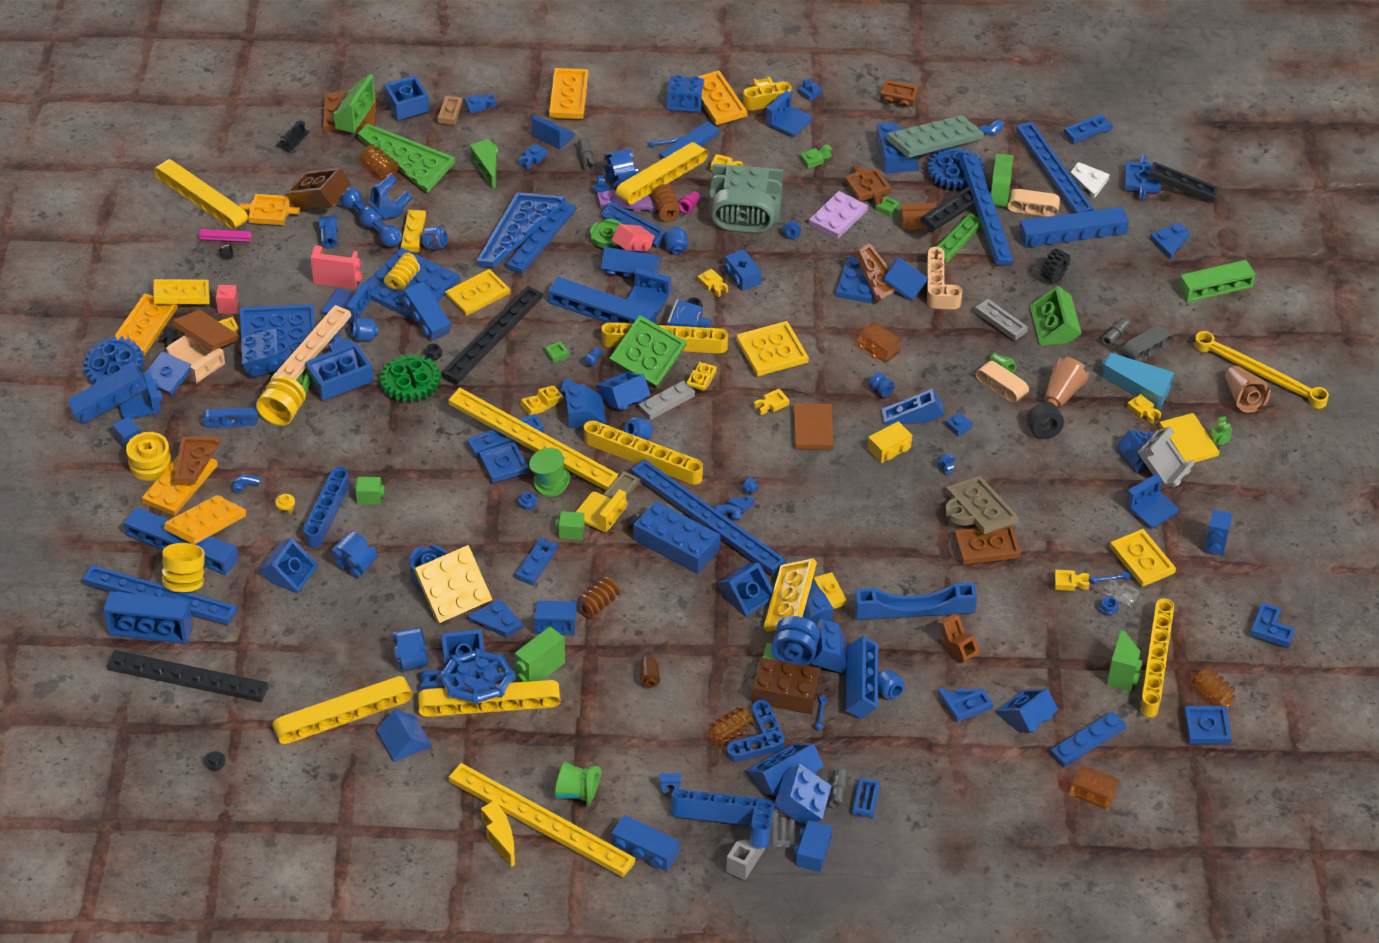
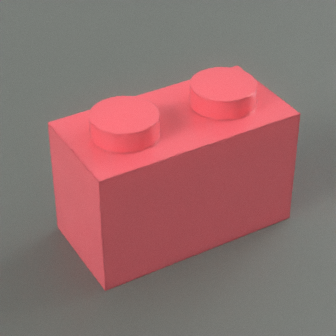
[612,224,655,252]

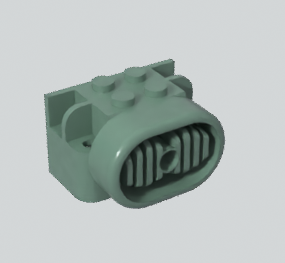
[710,164,783,233]

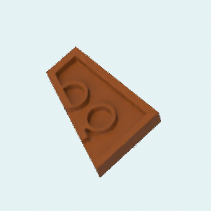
[855,243,897,303]
[174,437,221,485]

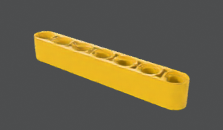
[615,142,708,205]
[154,159,248,230]
[601,323,728,353]
[584,421,703,485]
[1140,599,1174,717]
[272,676,413,744]
[418,680,561,717]

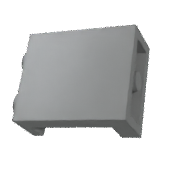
[1137,427,1195,489]

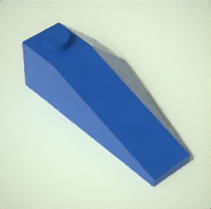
[803,580,834,624]

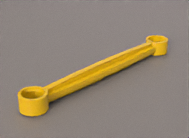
[1194,331,1329,408]

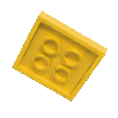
[736,321,809,377]
[414,545,492,624]

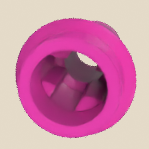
[678,191,700,213]

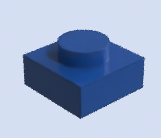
[946,413,973,436]

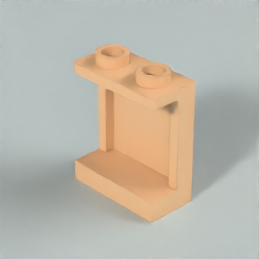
[166,334,225,383]

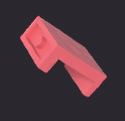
[311,246,362,289]

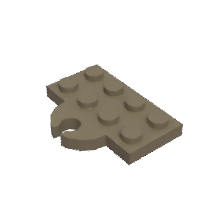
[946,476,1018,534]

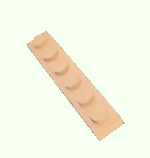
[271,305,351,380]

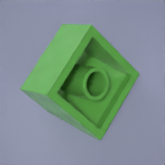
[1107,630,1142,692]

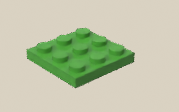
[610,315,687,388]

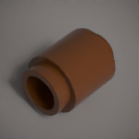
[639,657,660,688]

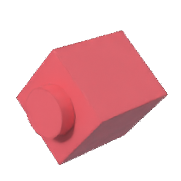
[216,285,239,314]

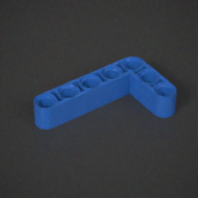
[670,789,774,848]

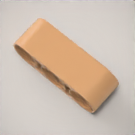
[1008,189,1060,217]
[976,361,1029,403]

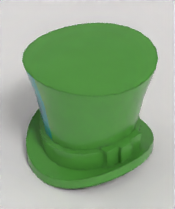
[529,448,570,498]
[555,761,602,807]

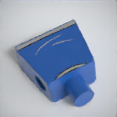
[667,299,712,328]

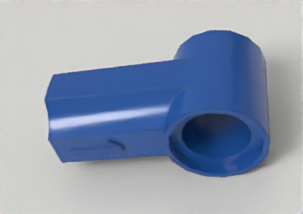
[319,216,338,249]

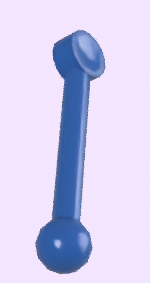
[649,136,683,147]
[1090,572,1130,584]
[815,696,827,730]

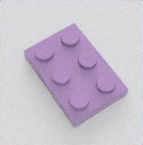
[809,191,868,239]

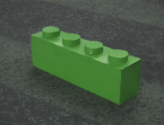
[1178,260,1256,302]

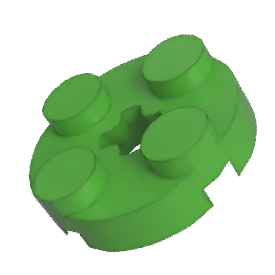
[590,219,622,249]

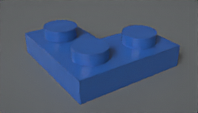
[1250,602,1295,648]

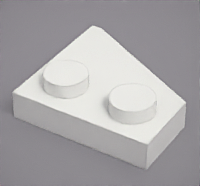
[1070,162,1110,198]

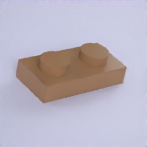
[438,96,463,125]

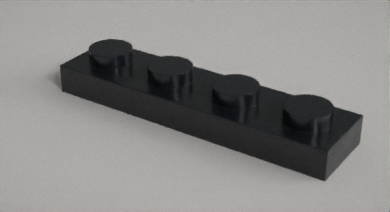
[1148,162,1219,203]

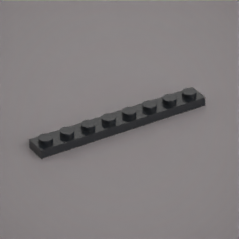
[442,286,542,385]
[107,650,269,703]

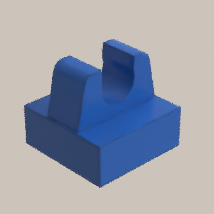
[798,78,822,101]
[660,773,681,794]

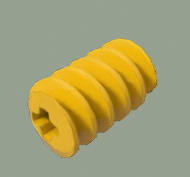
[384,253,420,291]

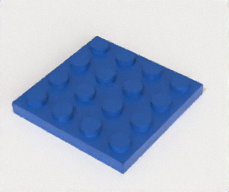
[365,248,460,320]
[240,304,317,367]

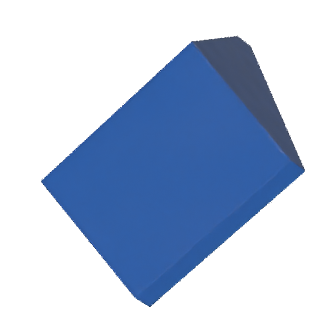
[532,115,576,149]
[883,256,928,301]
[441,629,484,670]
[376,710,432,762]

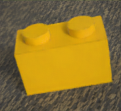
[867,421,912,463]

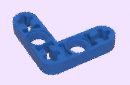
[727,700,785,762]

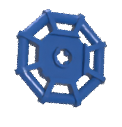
[438,648,516,704]

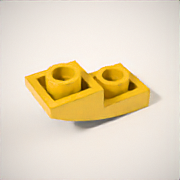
[687,362,717,390]
[520,386,564,416]

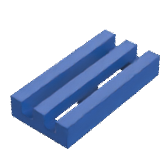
[852,778,880,819]

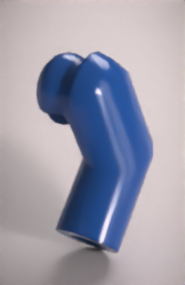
[980,120,1004,135]
[584,347,602,366]

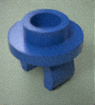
[592,175,609,193]
[783,220,801,239]
[936,454,956,475]

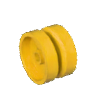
[126,432,171,481]

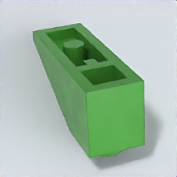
[470,139,498,189]

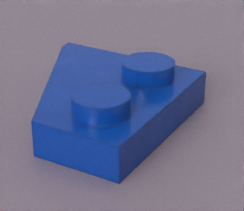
[1150,222,1190,259]
[468,599,523,638]
[938,688,993,722]

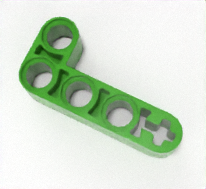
[991,153,1014,208]

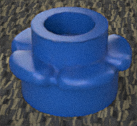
[742,477,759,494]
[518,492,537,510]
[1099,597,1119,615]

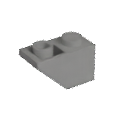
[726,839,765,880]

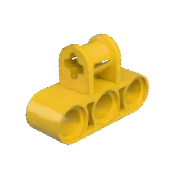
[743,76,791,110]

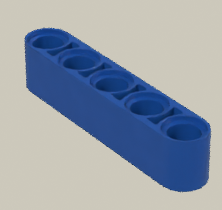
[304,467,350,548]

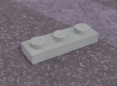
[975,299,1028,341]
[639,380,695,420]

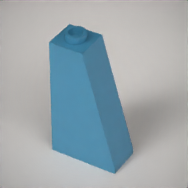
[1101,353,1174,410]

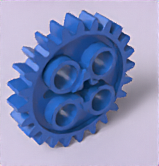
[927,147,984,190]
[83,336,144,385]

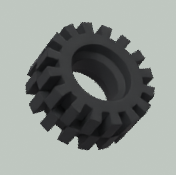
[1040,248,1071,283]

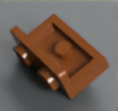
[880,79,919,107]

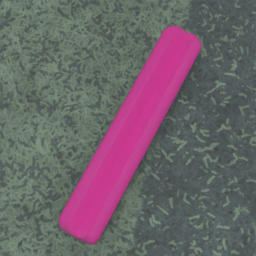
[199,229,252,242]

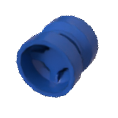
[869,372,895,398]

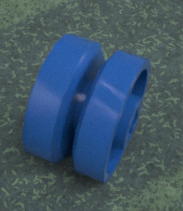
[771,616,820,665]

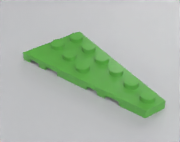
[358,123,455,193]

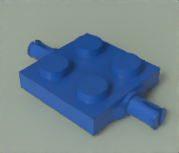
[1125,154,1161,199]

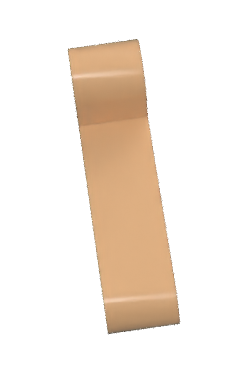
[927,247,962,309]

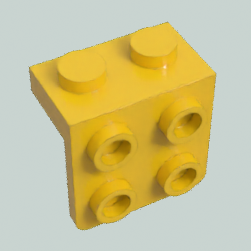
[576,489,628,533]

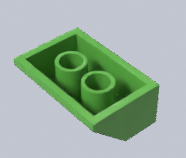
[333,74,375,133]
[1030,285,1082,345]

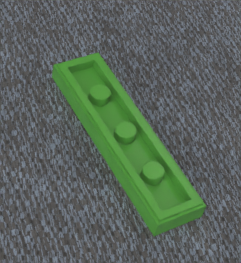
[937,213,982,263]

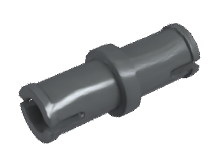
[578,138,595,170]
[1102,318,1130,346]
[829,768,847,809]

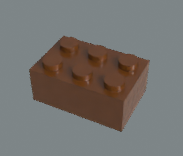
[285,168,351,210]
[752,657,821,715]

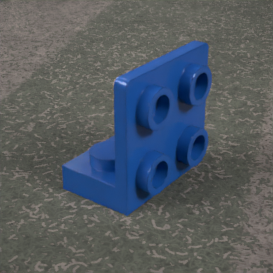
[667,75,704,112]
[322,283,371,323]
[534,601,577,635]

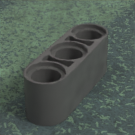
[1122,325,1174,362]

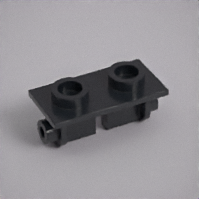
[276,120,310,152]

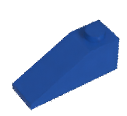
[882,389,944,425]

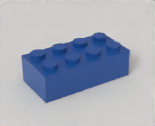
[633,501,720,574]
[104,591,193,644]

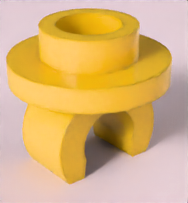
[275,494,295,514]

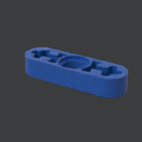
[203,408,258,428]

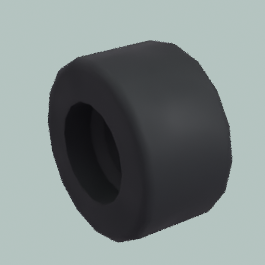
[1027,402,1064,439]

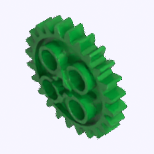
[380,353,441,403]

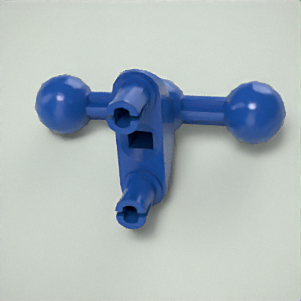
[340,173,413,248]

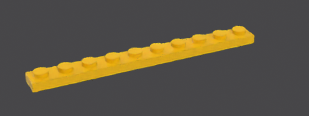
[449,387,618,490]
[449,763,635,877]

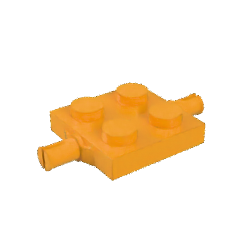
[239,194,300,225]

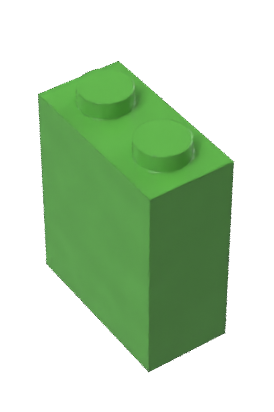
[515,626,565,682]

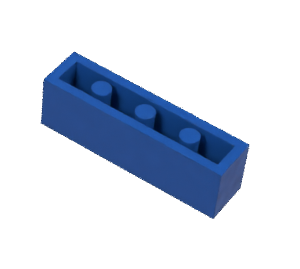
[68,362,148,425]
[846,636,878,719]

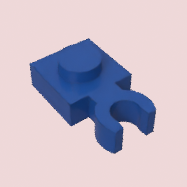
[465,94,497,113]
[518,143,548,170]

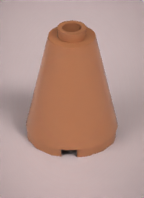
[1044,357,1089,408]
[1225,366,1271,413]

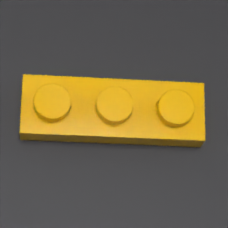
[401,210,426,252]

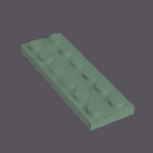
[886,115,984,158]

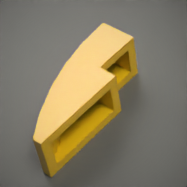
[481,800,515,867]

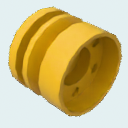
[256,375,306,426]
[162,543,205,592]

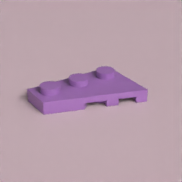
[597,190,656,213]

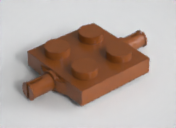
[845,164,891,204]

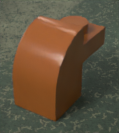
[939,613,980,662]

